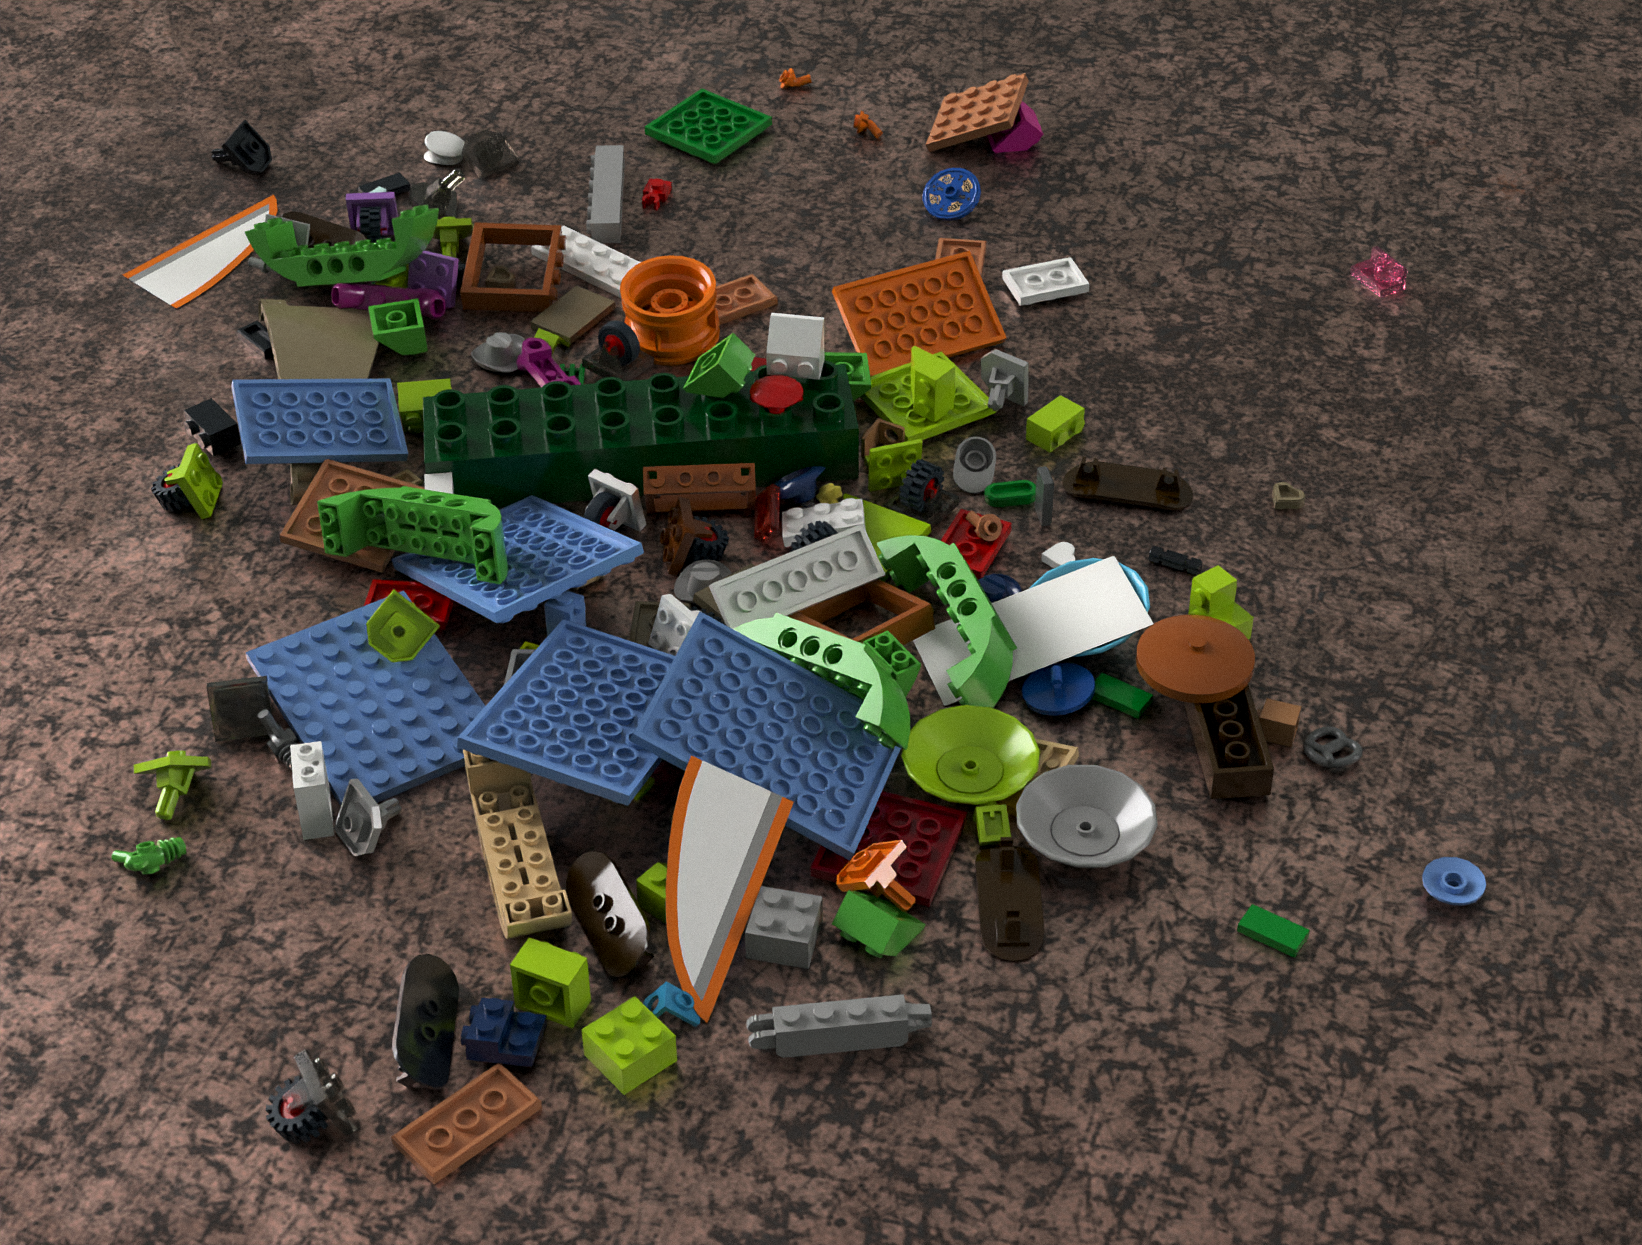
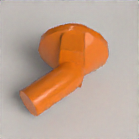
[779,68,812,89]
[853,111,883,138]

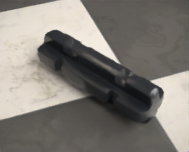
[1148,546,1203,575]

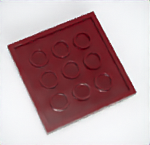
[810,791,967,907]

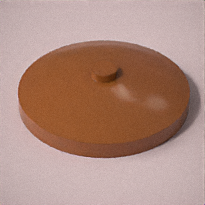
[1136,615,1255,703]

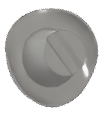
[471,332,525,373]
[674,560,732,607]

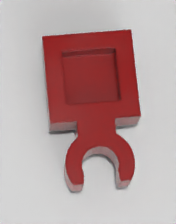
[642,178,672,210]

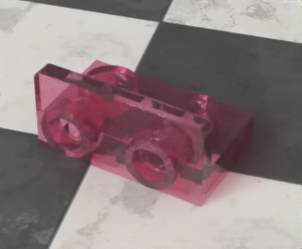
[1350,246,1407,298]

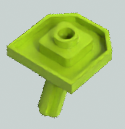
[432,217,474,258]
[366,589,440,662]
[134,750,211,820]

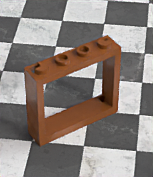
[460,222,566,312]
[643,463,756,514]
[788,579,936,646]

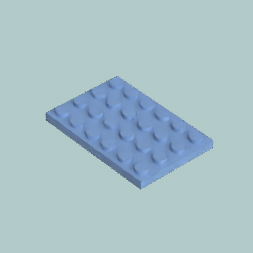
[231,378,408,464]

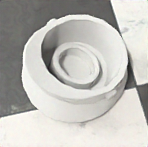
[424,131,467,165]

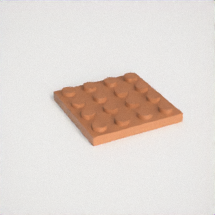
[926,73,1029,152]
[280,459,425,573]

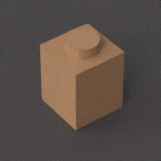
[1257,698,1302,747]

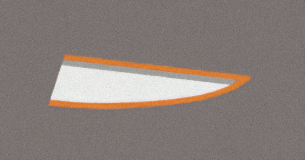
[123,195,278,309]
[666,756,794,1023]

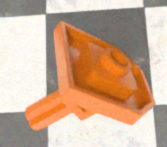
[837,840,916,912]

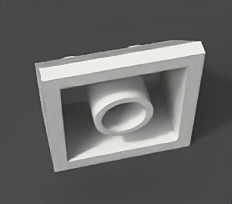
[766,313,825,380]

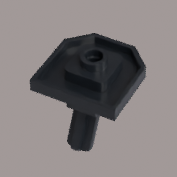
[211,120,272,175]

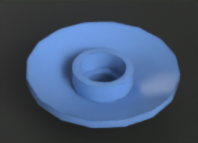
[1422,857,1486,906]

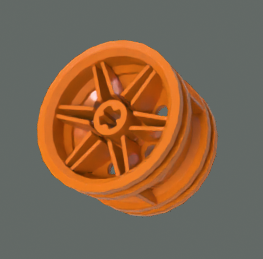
[620,255,720,366]

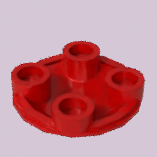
[750,375,803,414]

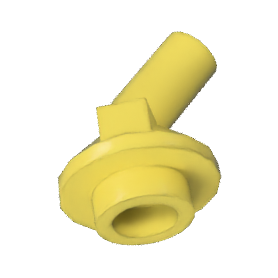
[816,483,843,504]

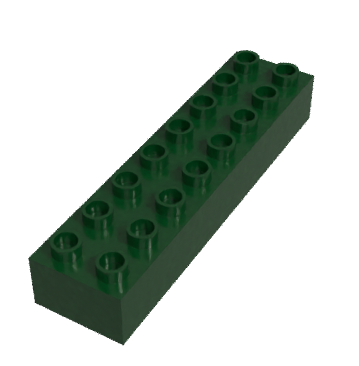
[423,361,859,508]

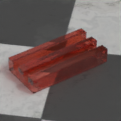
[754,484,780,542]

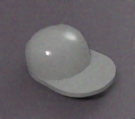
[953,437,996,494]

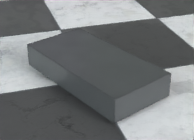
[1035,466,1054,526]

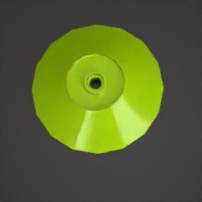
[901,705,1040,805]

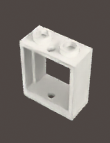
[290,741,334,840]

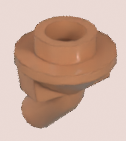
[966,511,1002,541]

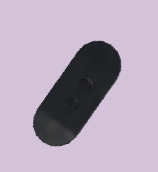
[392,954,459,1089]

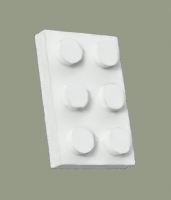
[1002,257,1089,306]
[782,498,866,547]

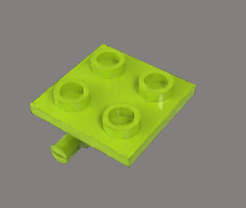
[864,439,922,492]

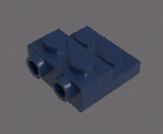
[461,998,547,1067]

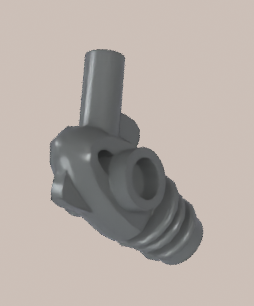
[258,709,299,770]

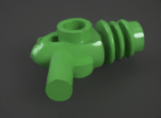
[112,837,186,874]

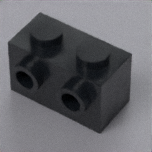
[183,398,241,456]

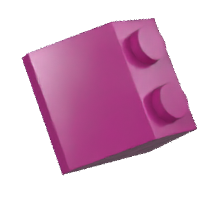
[987,101,1044,153]

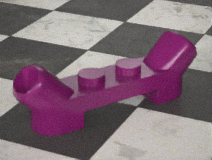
[332,282,446,320]
[516,338,581,388]

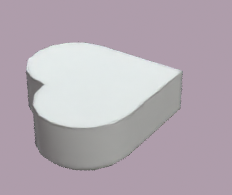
[1041,542,1075,569]

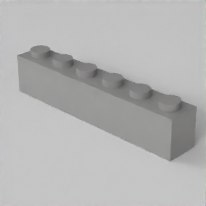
[586,145,625,243]

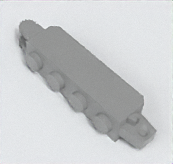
[746,994,932,1058]

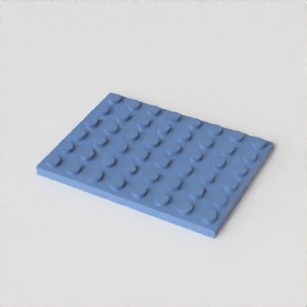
[391,495,644,623]
[246,591,485,806]
[629,611,911,861]
[457,619,675,806]

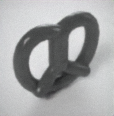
[1303,726,1363,768]

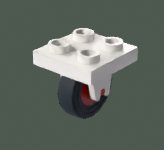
[583,469,646,532]

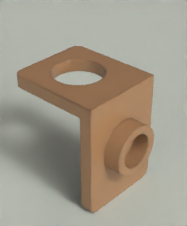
[861,418,905,458]

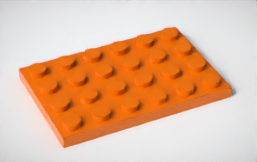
[832,250,1007,377]

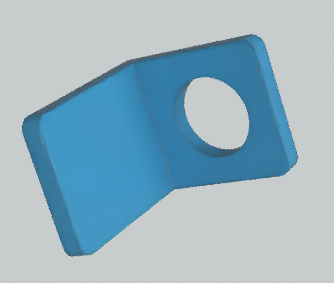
[643,981,700,1027]

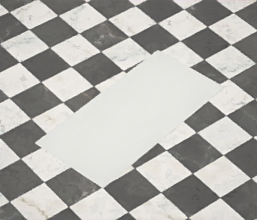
[913,556,1154,706]

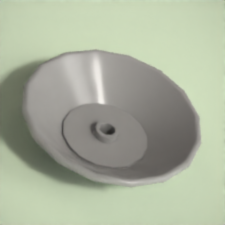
[1016,765,1158,868]

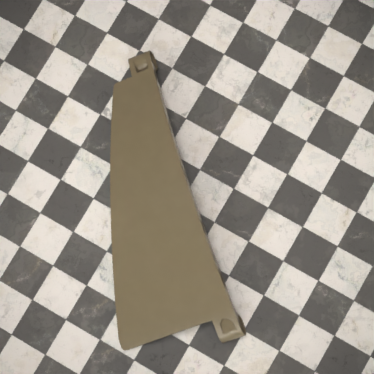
[258,299,380,505]

